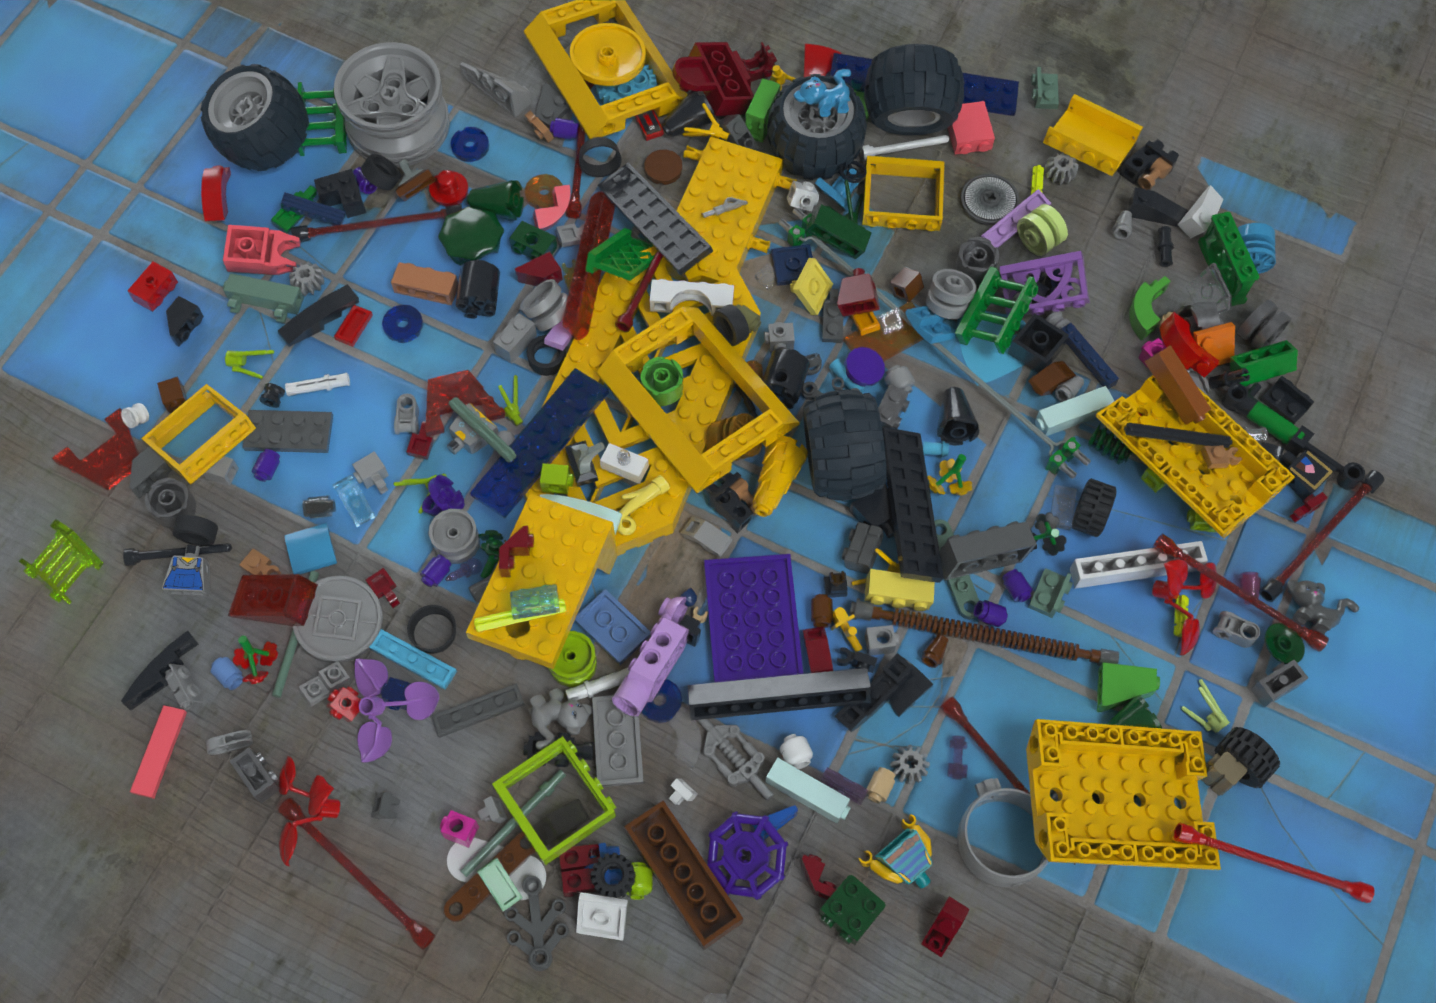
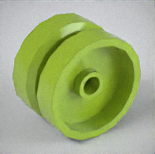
[549,631,597,687]

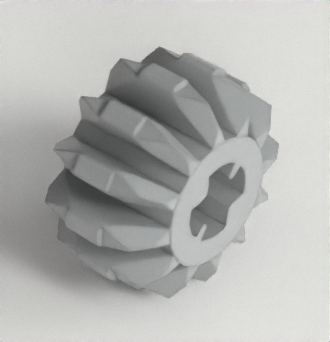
[1045,152,1079,185]
[289,261,325,297]
[890,744,930,785]

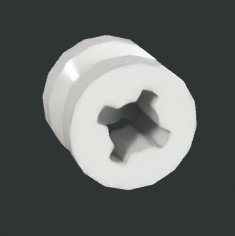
[121,403,149,428]

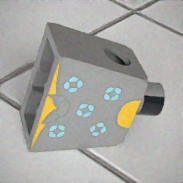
[447,403,499,454]

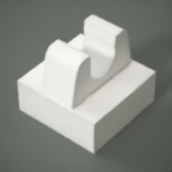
[669,778,698,805]

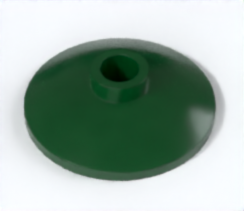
[1264,623,1305,664]

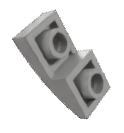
[299,661,350,707]

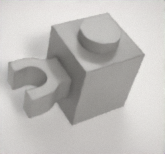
[352,451,389,495]

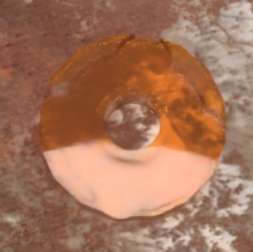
[525,174,563,209]

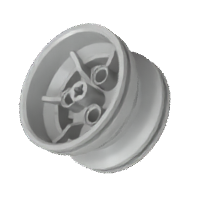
[334,42,450,167]

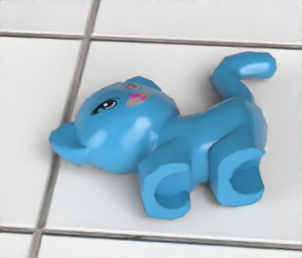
[793,69,851,117]

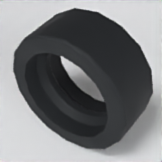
[361,154,401,191]
[713,304,749,346]
[527,335,566,376]
[173,515,218,546]

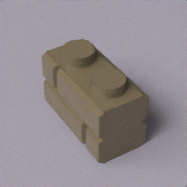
[1201,752,1247,796]

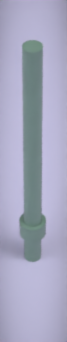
[272,571,319,698]
[460,769,566,877]

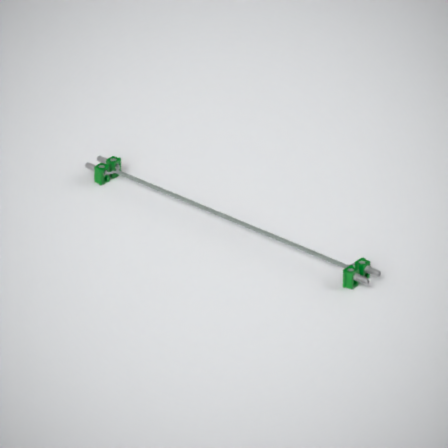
[779,208,1091,479]

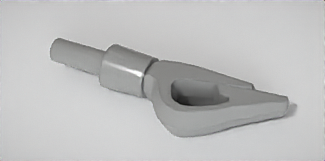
[702,197,748,218]

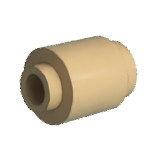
[865,767,896,804]

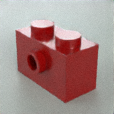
[127,261,178,312]

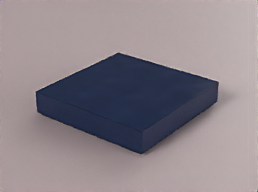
[771,244,813,286]

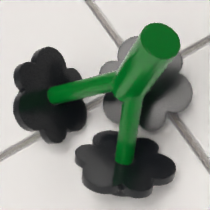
[1030,512,1067,556]

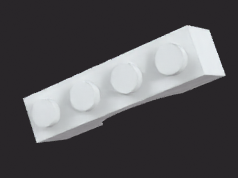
[650,279,734,316]

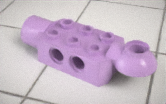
[612,597,689,716]

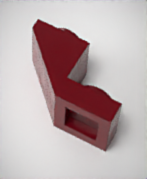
[499,526,534,577]
[802,626,833,673]
[801,854,837,900]

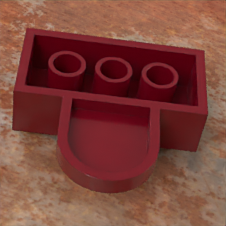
[672,42,754,116]

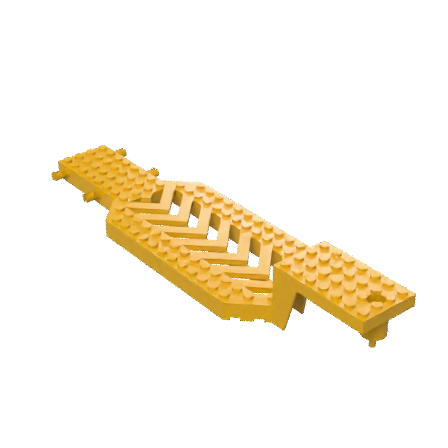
[466,136,797,669]

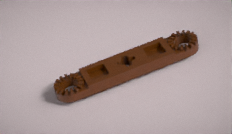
[444,831,536,922]

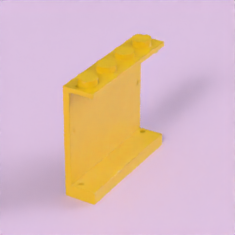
[1043,94,1143,176]

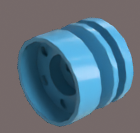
[1238,223,1276,274]

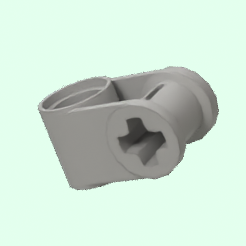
[394,393,419,435]
[1213,611,1260,648]

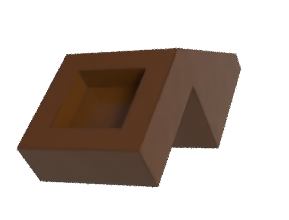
[1028,361,1076,396]

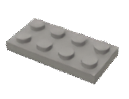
[592,695,644,787]

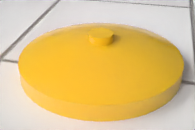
[570,23,646,86]

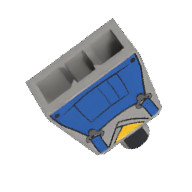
[162,545,211,597]

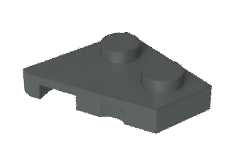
[535,83,570,130]

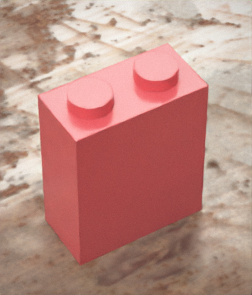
[947,101,995,155]

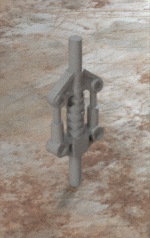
[698,719,774,800]

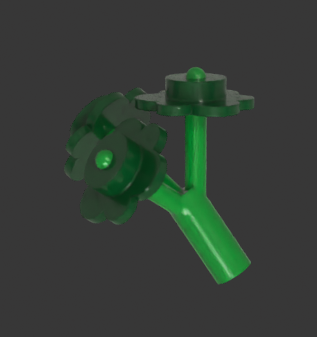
[478,530,506,579]

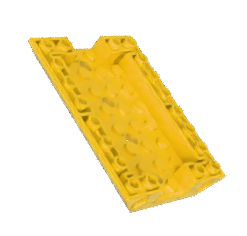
[1095,375,1295,539]
[1026,719,1221,870]

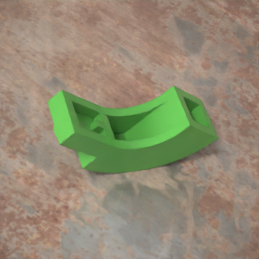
[1129,276,1170,341]

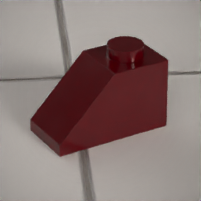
[515,252,563,286]

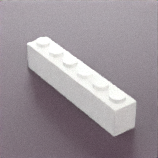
[1070,541,1208,589]

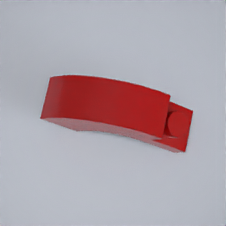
[201,165,231,221]
[1160,312,1219,378]

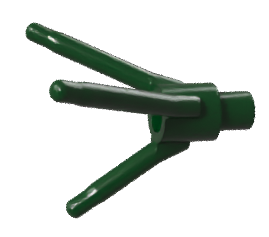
[828,180,863,224]

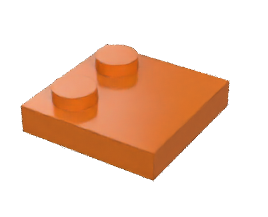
[1193,322,1235,366]

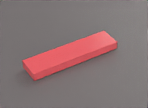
[130,705,187,799]

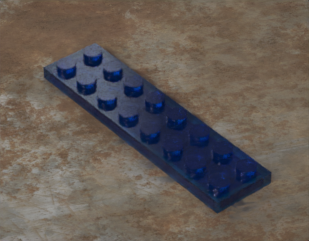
[470,368,609,518]

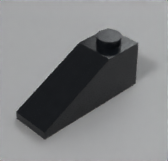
[1128,187,1188,227]

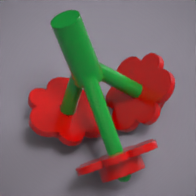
[233,636,278,684]

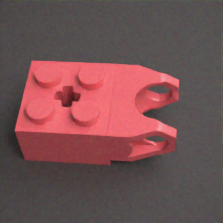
[223,225,301,275]

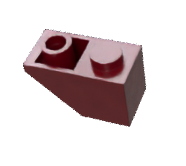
[921,896,970,957]

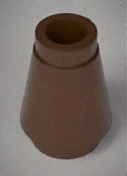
[921,634,949,668]

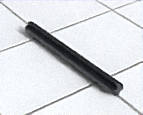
[1124,422,1233,449]

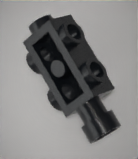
[523,732,593,767]

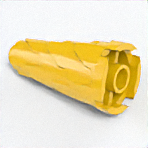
[753,436,808,517]

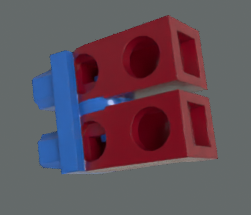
[560,843,623,898]

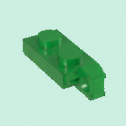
[271,185,317,234]

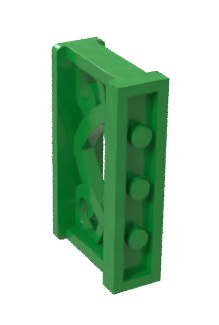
[1198,212,1260,308]

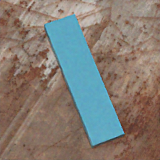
[369,629,457,690]

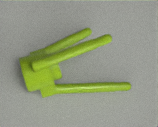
[225,350,274,379]

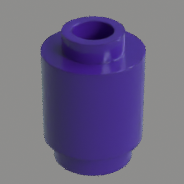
[550,118,579,140]
[252,449,280,482]
[420,554,452,587]
[1002,569,1033,602]
[973,600,1008,627]

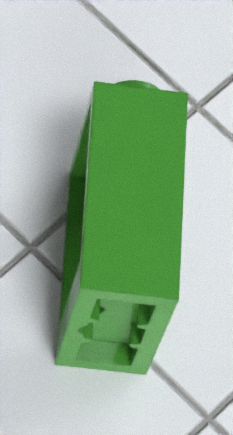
[746,79,781,143]

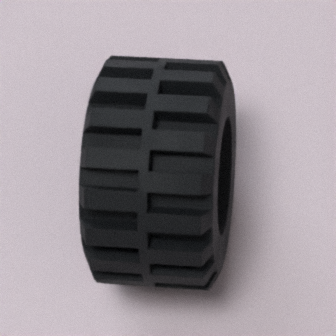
[1072,478,1117,537]
[1214,727,1280,788]

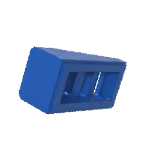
[750,805,798,840]

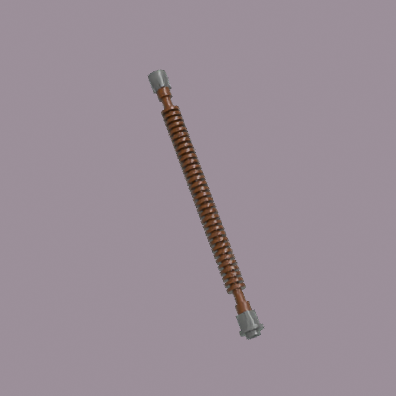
[849,598,1119,666]

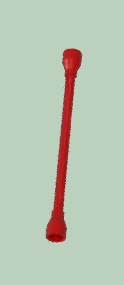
[1173,822,1375,903]

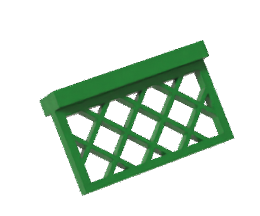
[585,228,655,281]

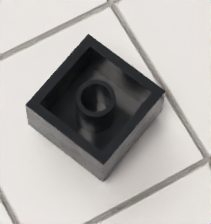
[1008,313,1069,373]

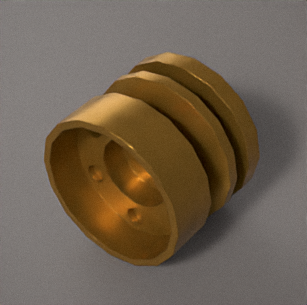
[706,413,762,462]

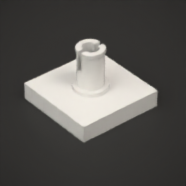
[576,892,628,941]

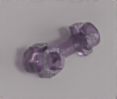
[947,736,968,780]

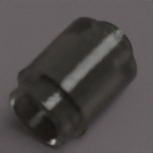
[302,495,336,519]

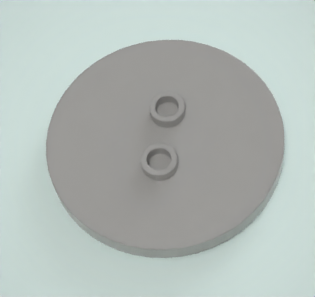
[292,575,383,663]

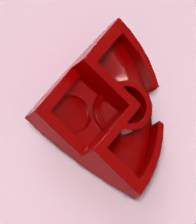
[804,44,841,77]

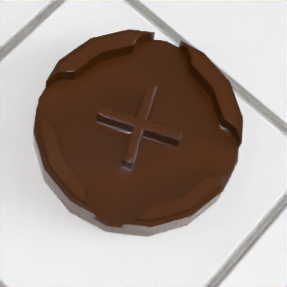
[644,149,683,185]

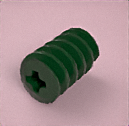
[1088,423,1133,465]

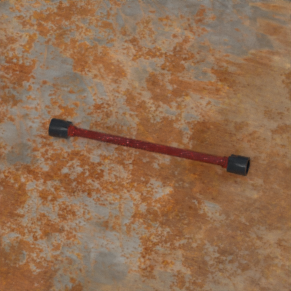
[291,204,462,242]
[1259,470,1385,602]

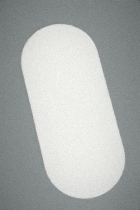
[447,838,546,900]

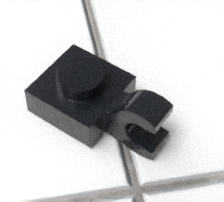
[836,647,878,673]

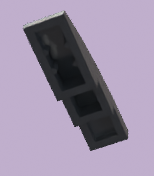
[278,284,359,347]
[121,631,199,711]

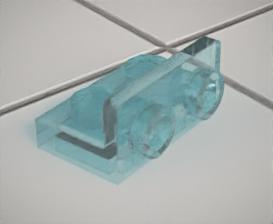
[510,584,560,620]

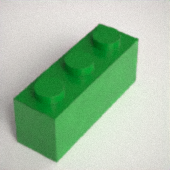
[1230,340,1298,386]

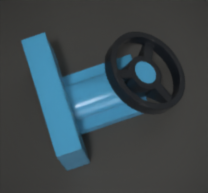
[815,160,867,212]

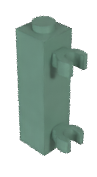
[223,273,304,323]

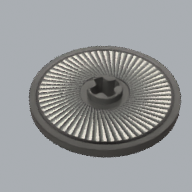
[961,174,1019,225]

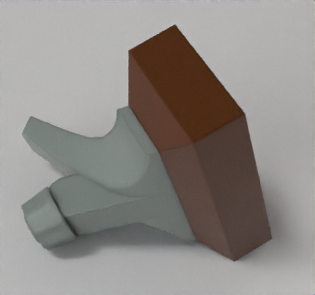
[396,159,437,201]

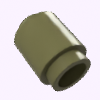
[736,304,761,333]

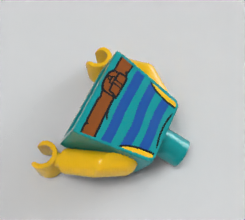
[859,814,933,889]

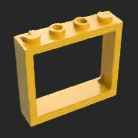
[862,156,944,231]
[141,384,256,485]

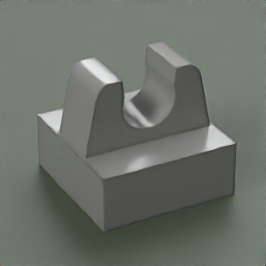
[477,796,508,824]

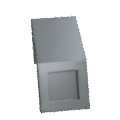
[680,516,733,557]

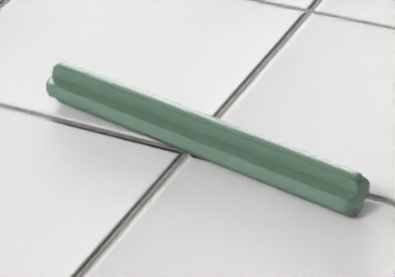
[449,397,516,462]

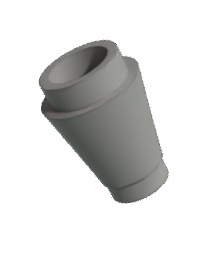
[1112,210,1132,240]
[1055,375,1084,402]

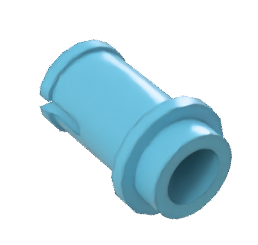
[923,441,949,458]

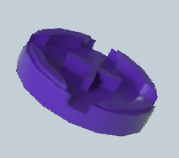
[844,347,885,387]

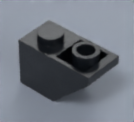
[166,296,204,347]

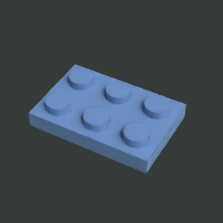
[574,589,651,665]

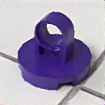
[422,475,465,516]

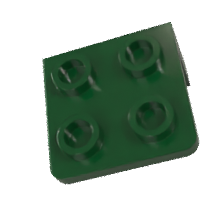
[818,875,886,946]

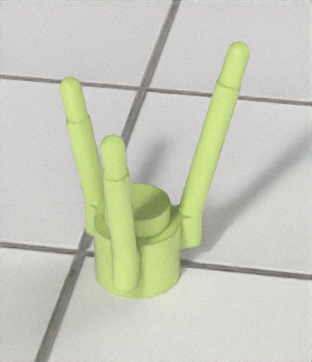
[1181,679,1230,733]

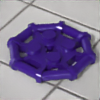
[707,811,789,900]

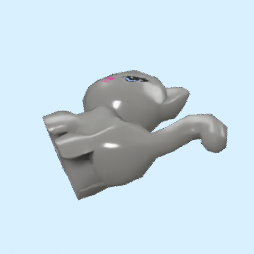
[528,688,593,750]

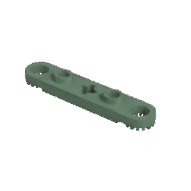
[935,519,979,620]

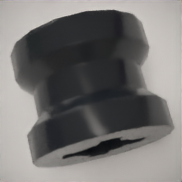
[259,383,285,408]

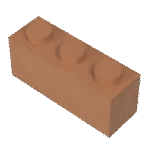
[391,262,458,306]

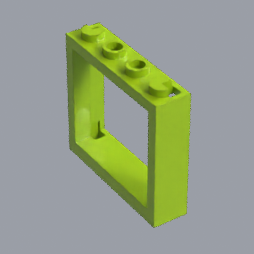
[492,736,617,865]

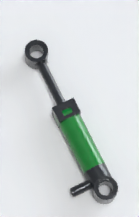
[1222,383,1365,490]

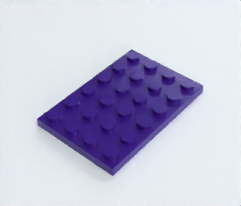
[704,554,803,683]

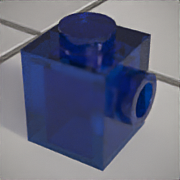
[381,677,412,711]

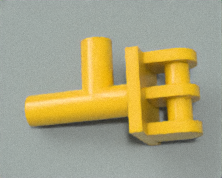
[831,607,863,653]

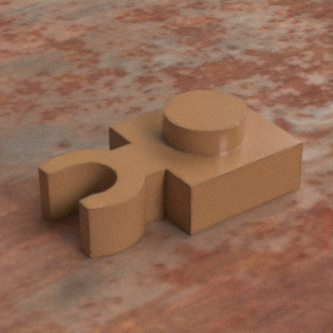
[525,111,554,143]
[1201,445,1242,469]
[239,549,281,584]

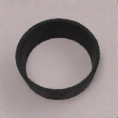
[579,137,622,177]
[407,605,456,654]

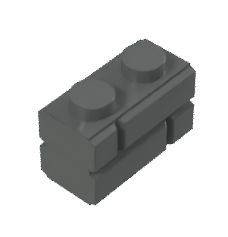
[842,522,884,574]

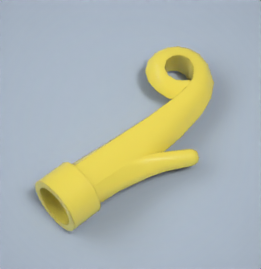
[617,475,670,535]

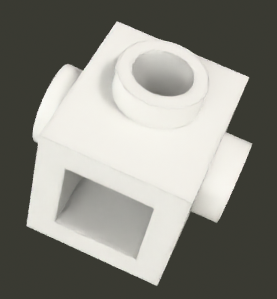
[787,181,819,212]

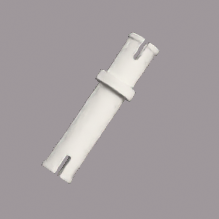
[285,373,350,396]
[565,667,630,701]

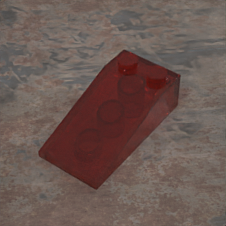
[228,574,318,626]

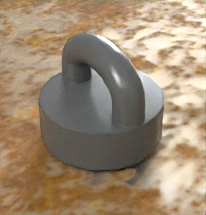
[805,353,822,375]

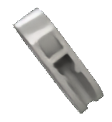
[206,730,253,755]

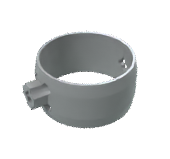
[957,778,1049,887]

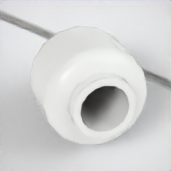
[780,734,813,770]

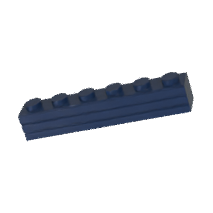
[1061,323,1119,389]

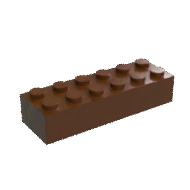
[624,800,743,950]

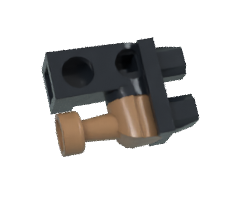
[1120,139,1179,190]
[703,472,757,534]

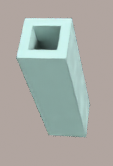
[1035,386,1114,436]
[765,758,851,824]

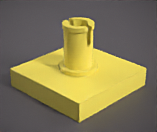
[790,258,833,315]

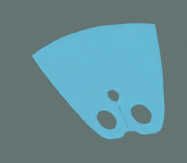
[957,311,1026,386]

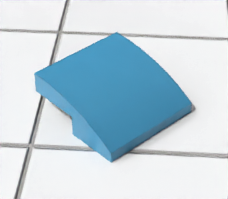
[905,306,956,344]
[284,523,337,576]

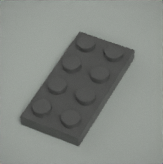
[243,410,333,453]

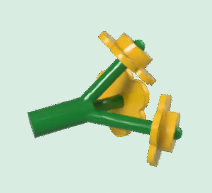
[927,454,972,496]

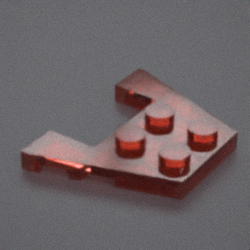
[425,370,505,437]
[52,408,139,491]

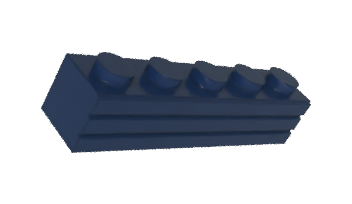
[281,192,346,227]

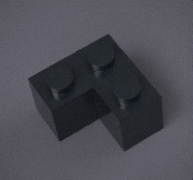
[314,169,366,218]

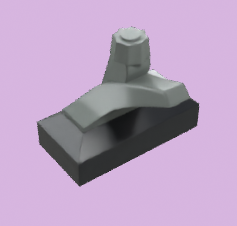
[565,440,605,487]

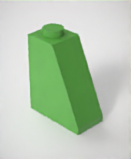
[1097,663,1160,712]

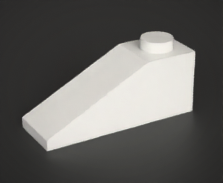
[1178,185,1223,239]

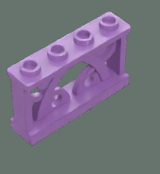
[1000,251,1090,317]

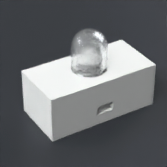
[600,443,649,484]

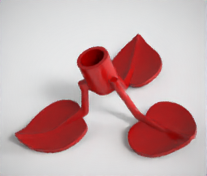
[1152,559,1217,656]
[278,756,340,866]

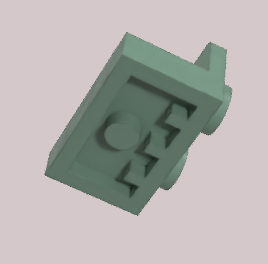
[1031,67,1059,109]
[1028,568,1073,618]

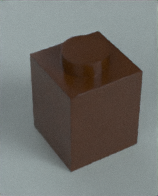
[890,267,924,302]
[157,376,188,413]

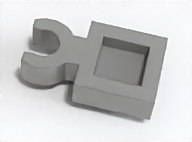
[555,223,593,247]

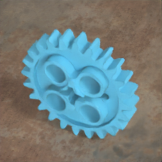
[596,65,657,104]

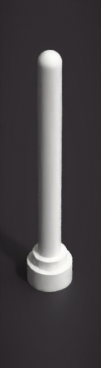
[860,135,949,161]

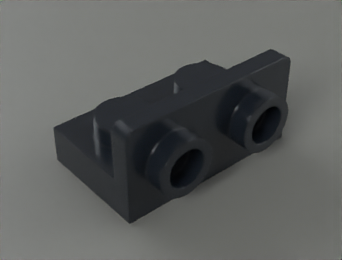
[1260,376,1314,424]

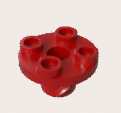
[429,170,469,206]

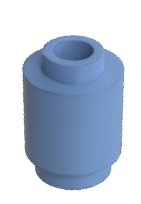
[210,657,244,690]

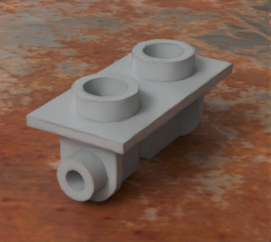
[165,664,204,710]

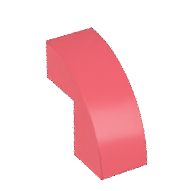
[533,185,570,231]

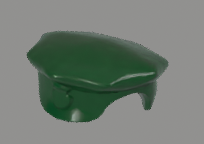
[438,206,504,265]

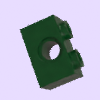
[510,221,558,260]

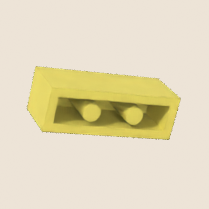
[864,569,935,611]

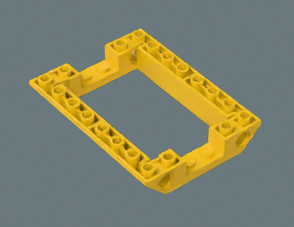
[524,0,687,139]
[597,307,800,493]

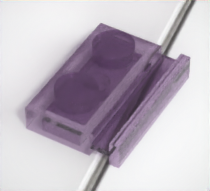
[821,767,868,806]

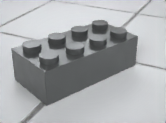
[940,521,1037,580]

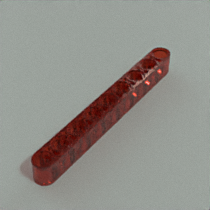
[562,191,615,340]

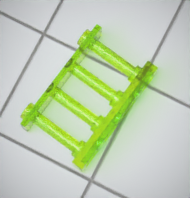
[19,519,104,604]

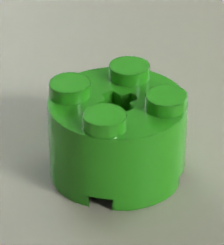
[641,357,683,407]

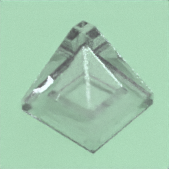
[876,308,904,335]

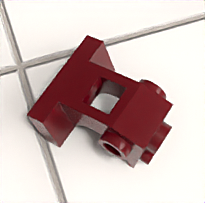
[733,42,777,88]

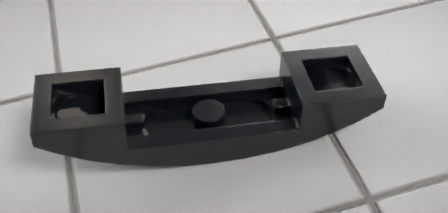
[835,653,914,732]

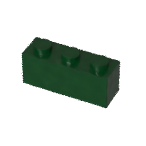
[806,204,872,259]

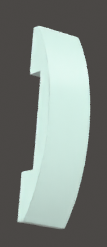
[540,494,622,535]

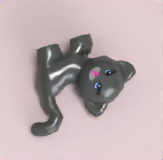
[1287,580,1359,637]

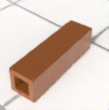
[1144,345,1211,425]

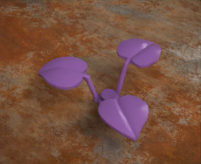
[355,659,439,763]

